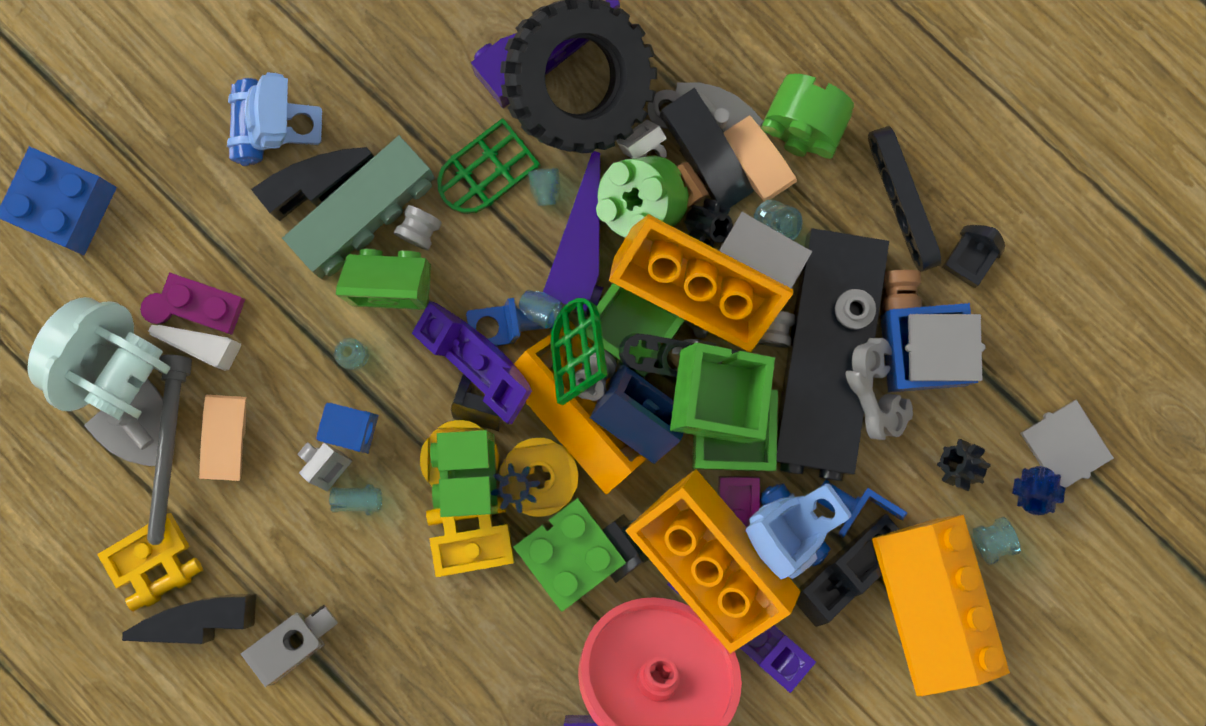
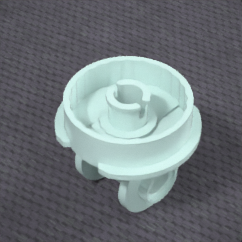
[28,297,171,420]

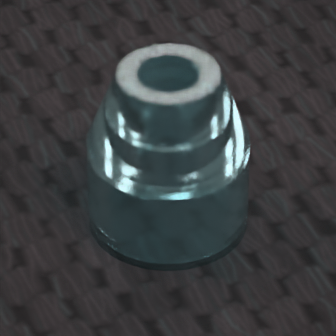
[528,168,561,206]
[518,290,562,329]
[334,338,369,370]

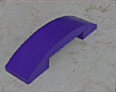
[412,301,532,424]
[667,583,816,693]

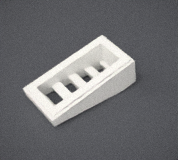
[148,325,241,371]

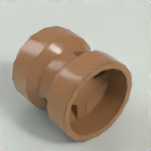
[882,270,922,313]

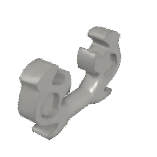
[845,338,913,440]

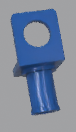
[466,298,555,346]
[316,403,379,454]
[817,479,908,538]

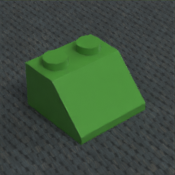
[336,249,431,310]

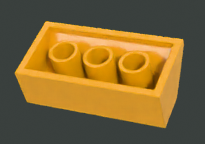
[609,214,793,353]
[514,321,647,495]
[625,469,801,654]
[872,515,1010,696]

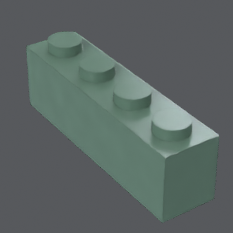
[282,135,435,279]

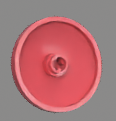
[578,597,742,726]

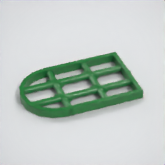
[437,118,540,214]
[551,298,607,405]

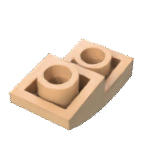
[723,115,797,203]
[199,394,247,481]

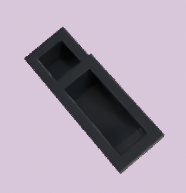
[659,88,754,208]
[251,147,374,221]
[796,514,900,627]
[122,594,256,644]

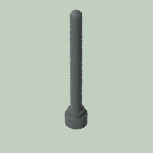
[147,355,192,545]

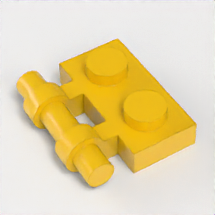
[426,497,515,577]
[97,513,203,612]

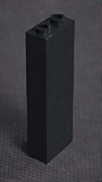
[777,228,890,481]

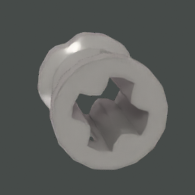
[575,350,617,401]

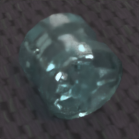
[753,199,803,241]
[972,517,1021,565]

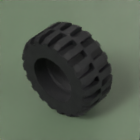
[500,0,657,153]

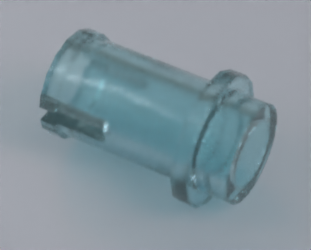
[329,484,382,515]

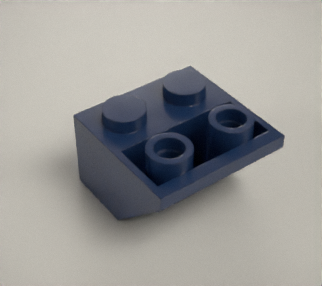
[590,363,684,464]

